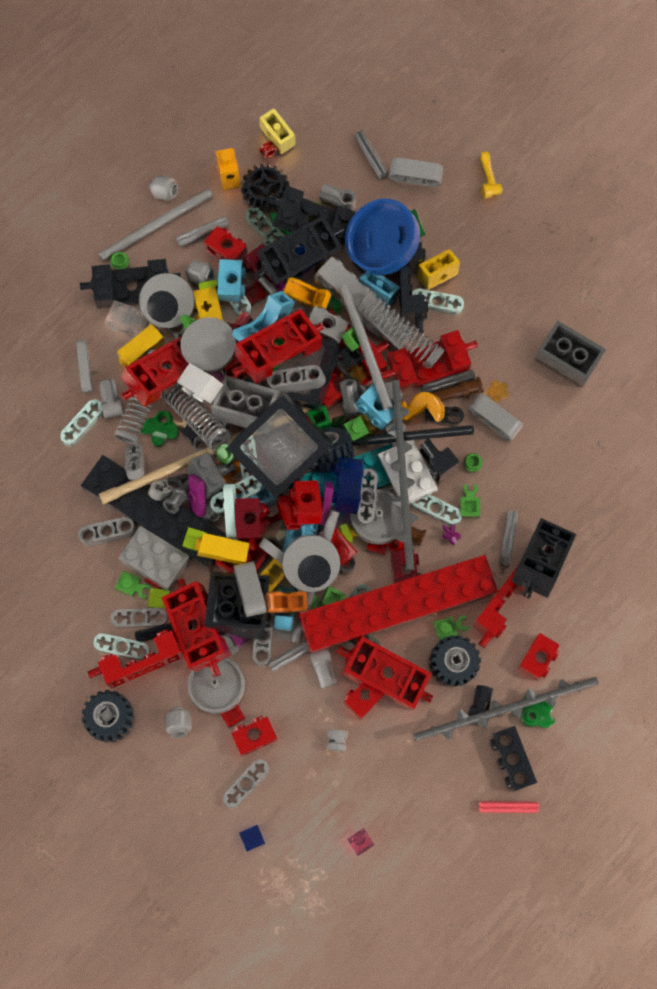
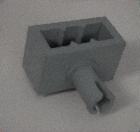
[186,452,235,501]

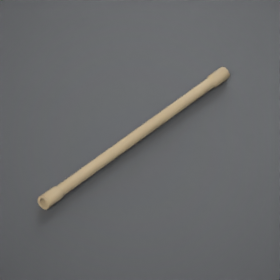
[99,407,312,505]

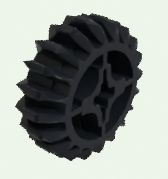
[241,163,290,212]

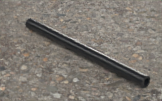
[352,425,474,446]

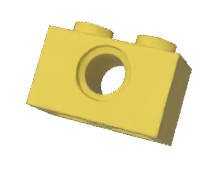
[259,108,296,154]

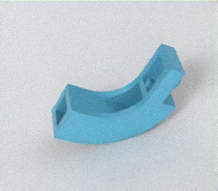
[232,291,295,341]

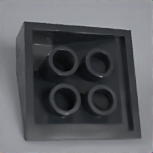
[204,572,270,640]

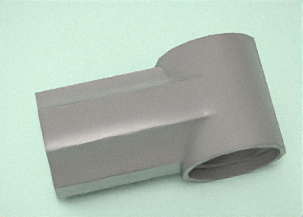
[319,184,356,210]
[99,379,124,419]
[339,379,362,418]
[308,648,338,689]

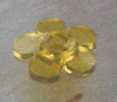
[348,365,367,382]
[487,380,509,402]

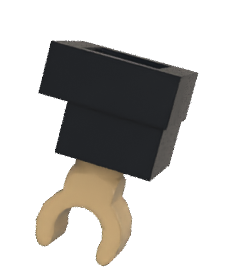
[173,414,206,446]

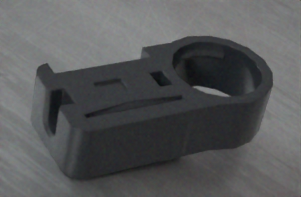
[425,406,464,427]

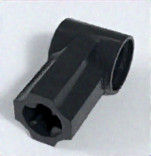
[468,685,494,725]

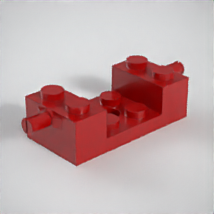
[232,309,324,384]
[380,330,478,393]
[120,335,188,408]
[306,337,390,412]
[473,564,526,649]
[161,578,231,678]
[87,630,184,689]
[336,636,433,711]

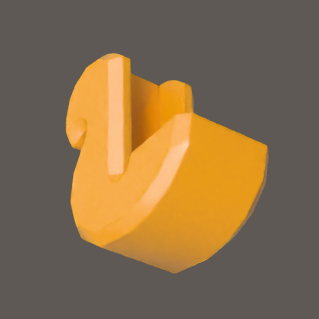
[283,277,331,309]
[401,392,445,422]

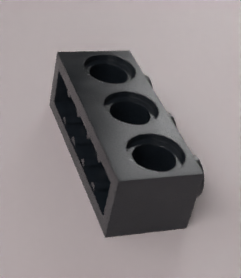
[489,726,537,792]

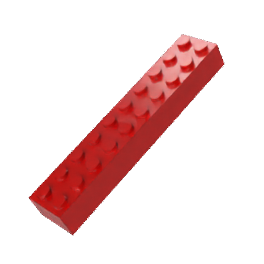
[298,555,498,654]

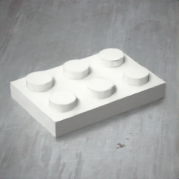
[378,440,438,504]

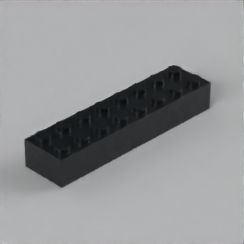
[80,454,227,572]

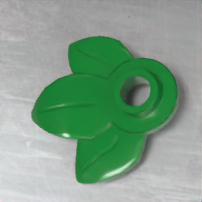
[141,410,178,447]
[521,696,556,728]

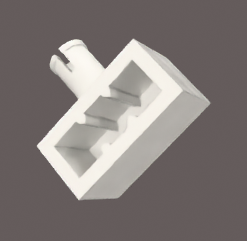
[177,363,224,404]

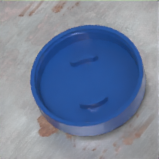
[345,199,420,275]

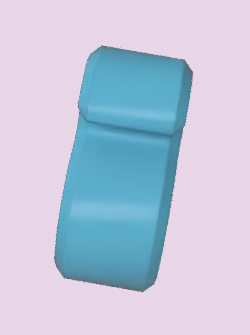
[273,585,298,631]

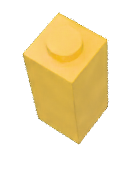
[117,324,165,368]
[195,533,249,564]

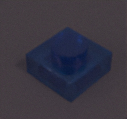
[239,825,265,852]

